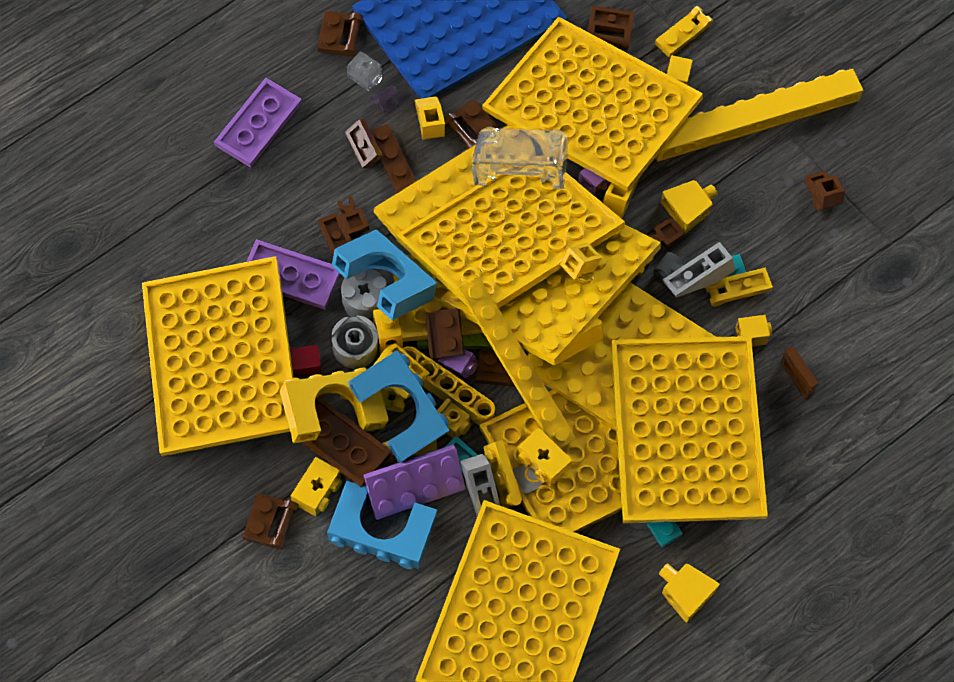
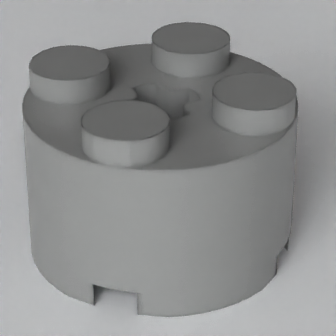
[341,269,387,319]
[332,316,379,370]

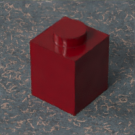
[290,345,322,378]

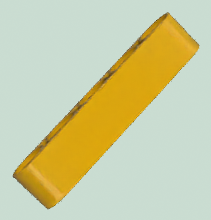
[403,347,495,425]

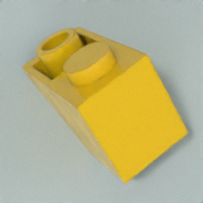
[415,96,445,140]

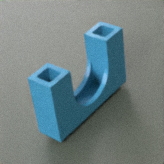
[332,229,437,321]
[347,350,449,463]
[327,481,437,569]

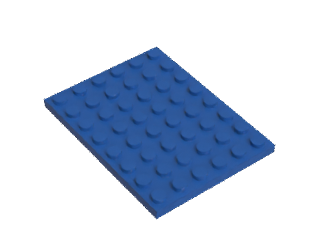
[352,0,567,99]

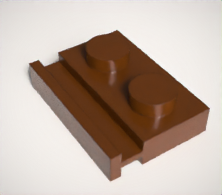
[425,308,465,359]
[780,346,819,400]
[477,349,526,387]

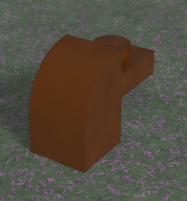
[804,171,845,211]

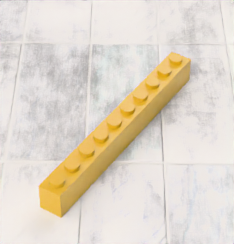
[656,69,863,162]

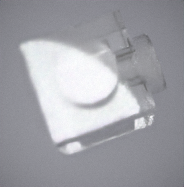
[347,51,382,91]

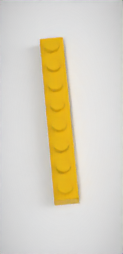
[457,276,576,448]

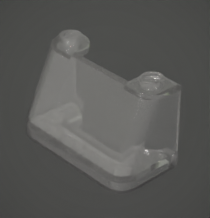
[471,127,568,189]

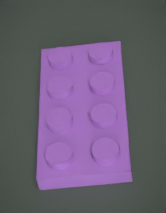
[214,78,302,168]
[246,239,340,310]
[364,445,466,520]

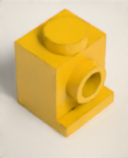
[560,243,602,280]
[437,398,471,438]

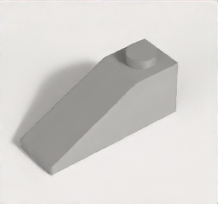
[663,242,735,298]
[460,454,501,517]

